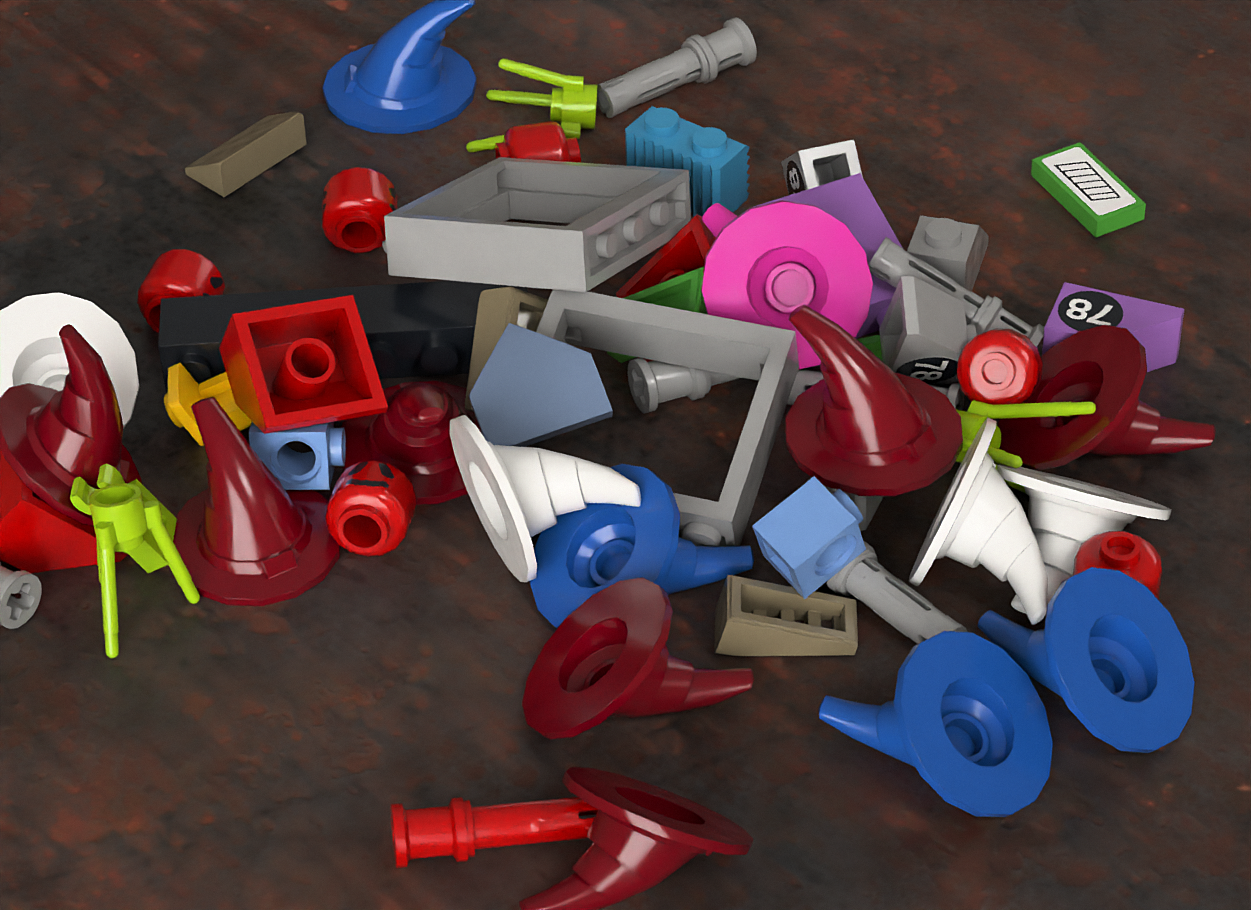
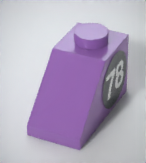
[1042,282,1184,372]

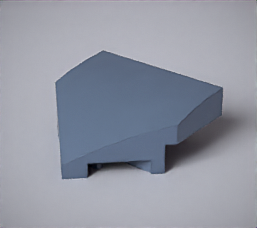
[469,323,613,447]

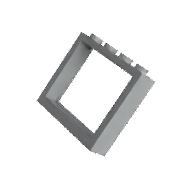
[382,157,691,292]
[526,289,799,547]

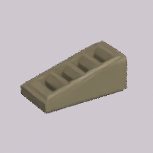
[714,575,858,656]

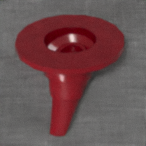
[785,304,963,496]
[0,324,142,526]
[998,325,1216,471]
[340,381,481,505]
[173,397,341,606]
[522,577,754,739]
[519,767,754,910]

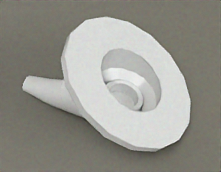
[0,292,140,429]
[450,415,641,582]
[909,417,1048,625]
[997,465,1172,613]

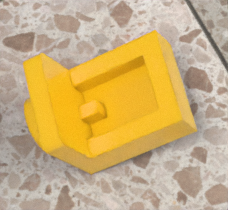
[164,363,252,446]

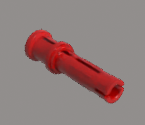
[390,797,598,868]

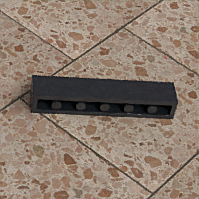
[158,281,528,392]

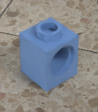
[249,422,346,490]
[752,476,866,599]

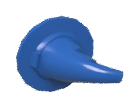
[322,0,477,134]
[530,464,754,628]
[978,567,1195,753]
[818,631,1053,817]

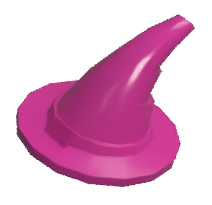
[701,200,873,370]

